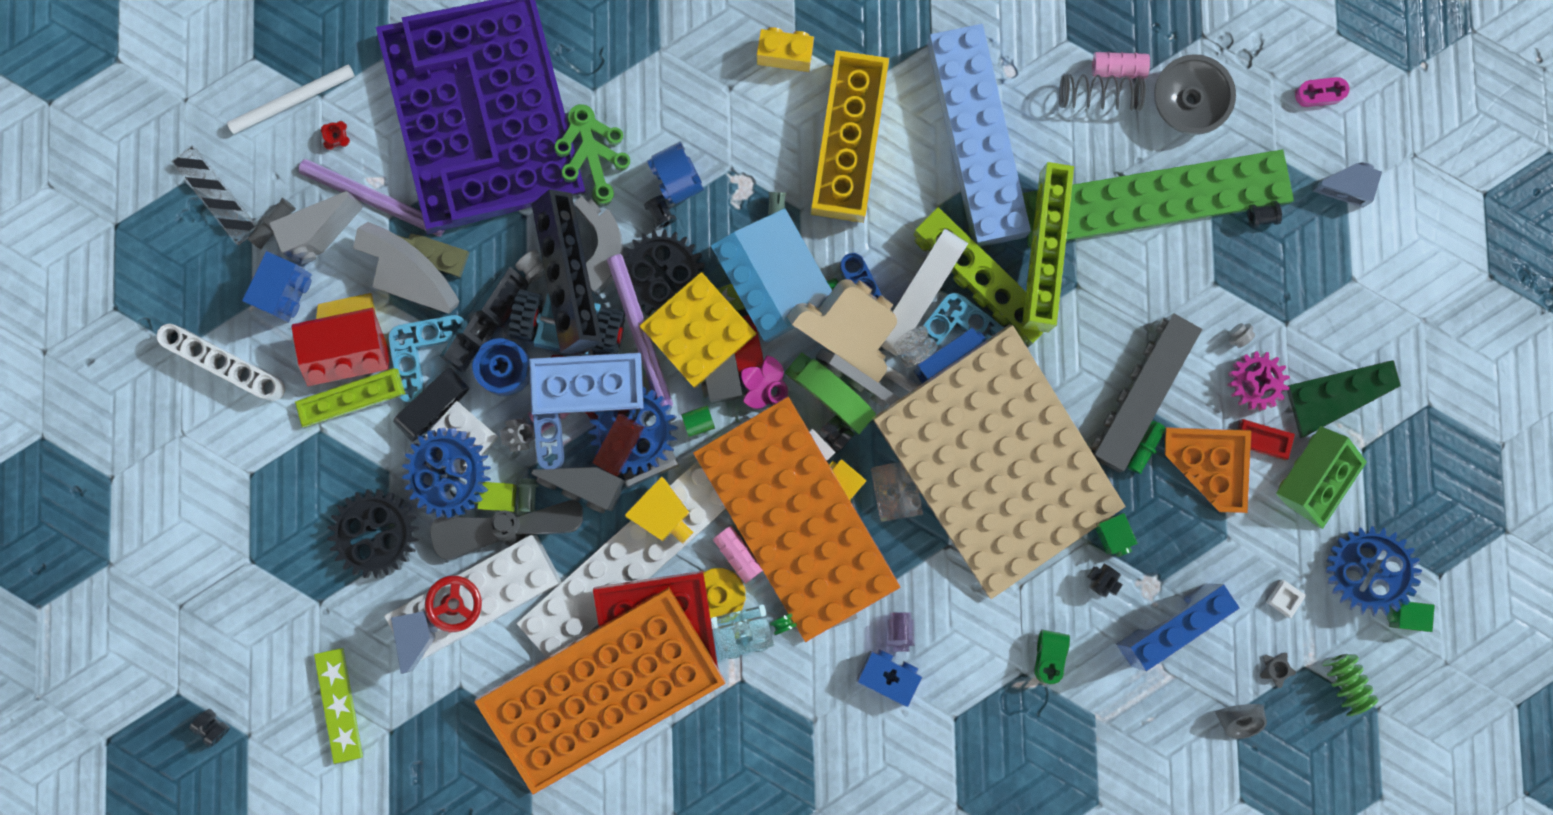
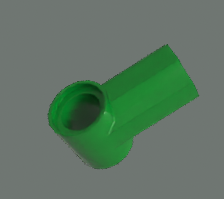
[681,405,715,437]

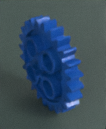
[589,387,679,475]
[402,428,491,518]
[1325,526,1422,617]

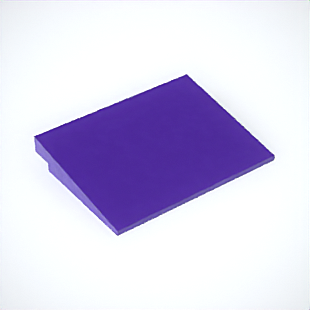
[376,0,585,235]

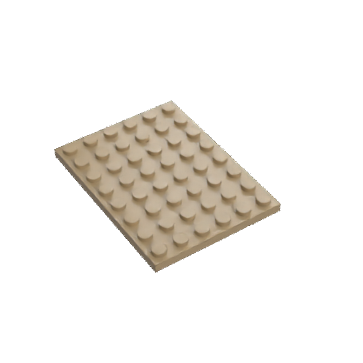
[872,325,1125,599]

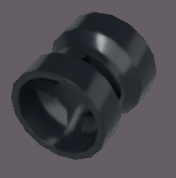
[818,415,855,454]
[189,709,230,748]

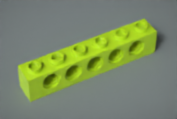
[1022,162,1074,333]
[913,207,1044,347]

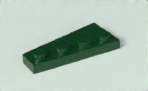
[1287,360,1401,438]

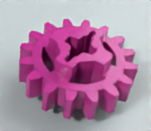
[1228,351,1290,411]

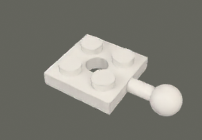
[423,401,499,486]

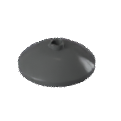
[1154,54,1236,135]

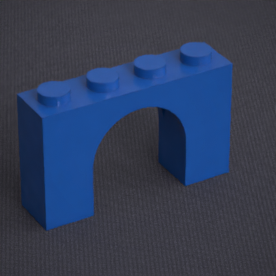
[1116,583,1240,672]

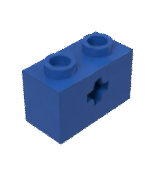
[856,649,922,707]

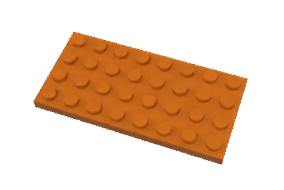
[693,396,901,643]
[475,587,726,795]

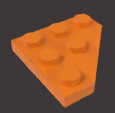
[1164,427,1251,513]

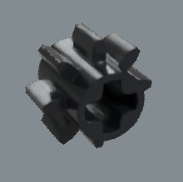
[1087,564,1123,598]

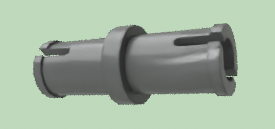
[247,197,296,249]

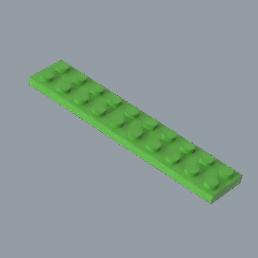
[1022,149,1294,248]

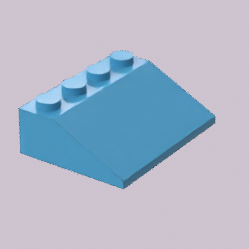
[711,208,832,343]

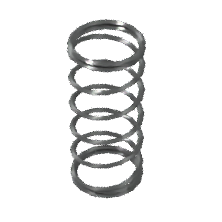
[1059,73,1146,111]

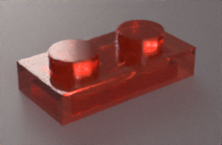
[593,414,645,477]

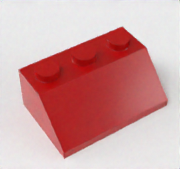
[291,307,390,387]

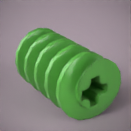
[1322,654,1378,716]

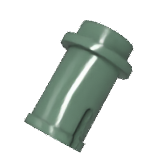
[765,192,786,217]
[517,478,539,512]

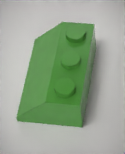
[1276,426,1367,529]

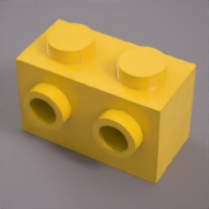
[757,27,814,72]

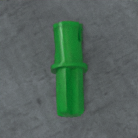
[1127,421,1166,474]

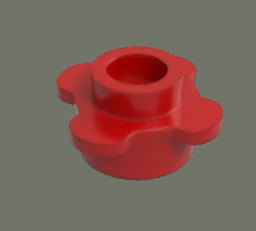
[321,121,350,150]

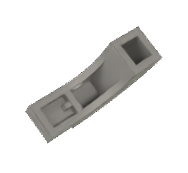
[574,196,623,296]

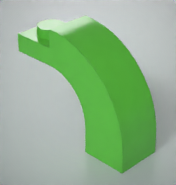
[784,352,876,434]

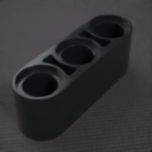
[393,368,470,442]

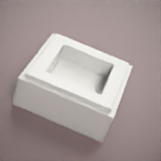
[1266,579,1306,618]

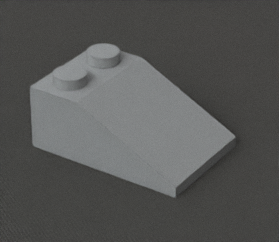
[270,191,363,264]

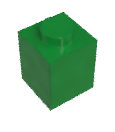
[1095,513,1138,557]
[1386,602,1435,632]

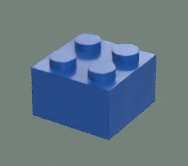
[242,251,312,322]

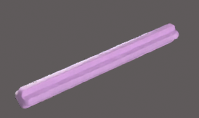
[298,159,445,236]
[607,254,673,407]

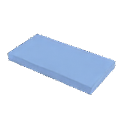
[529,353,644,415]

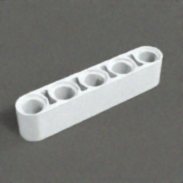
[881,229,968,356]
[157,324,285,401]

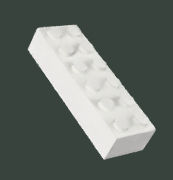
[385,534,562,662]

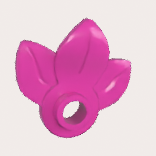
[741,355,788,409]

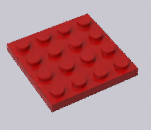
[593,570,719,669]

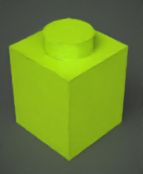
[474,482,517,512]

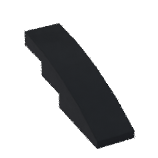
[440,267,530,372]

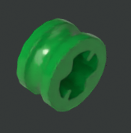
[769,613,797,635]

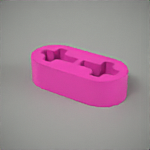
[1295,77,1350,107]

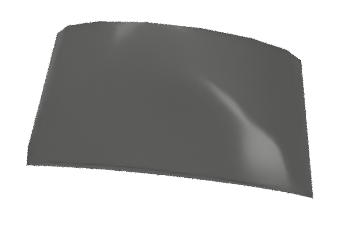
[1215,704,1267,739]

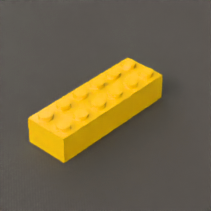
[811,50,889,223]

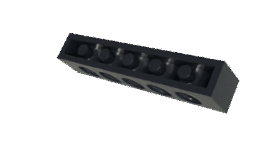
[531,189,602,355]

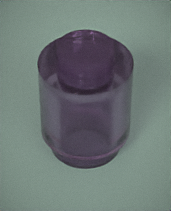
[887,612,915,652]

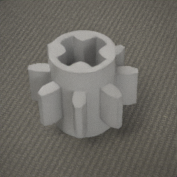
[500,418,535,452]

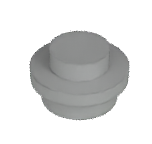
[1228,323,1255,348]

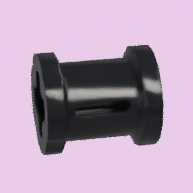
[644,195,677,230]
[1247,200,1282,229]

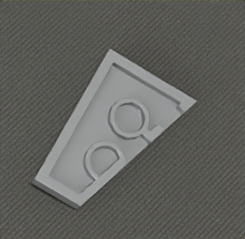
[815,349,901,408]

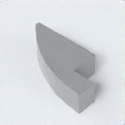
[353,222,459,314]

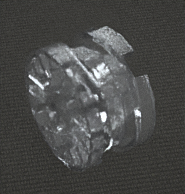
[893,326,938,367]

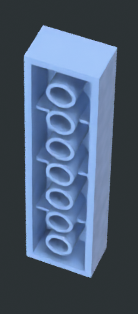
[927,24,1031,247]

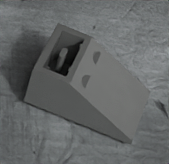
[531,467,626,514]

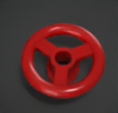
[424,575,482,632]

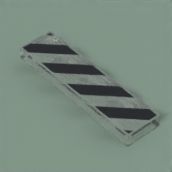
[171,145,258,245]

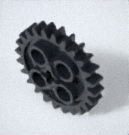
[623,229,705,316]
[327,489,419,578]

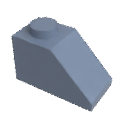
[1312,162,1382,208]
[391,611,438,674]

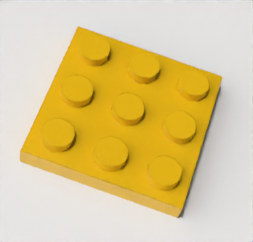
[640,272,756,389]

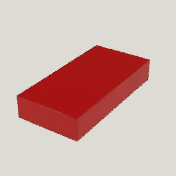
[1237,419,1295,461]

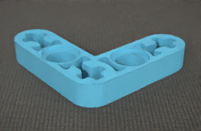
[909,293,1004,361]
[389,315,464,403]

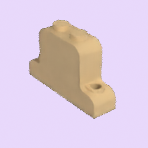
[787,279,897,383]

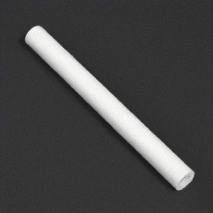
[227,64,355,134]

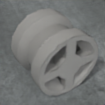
[515,250,545,283]

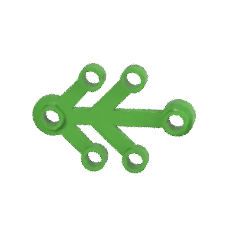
[555,104,630,206]

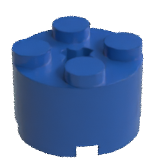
[647,141,705,204]
[472,338,530,396]

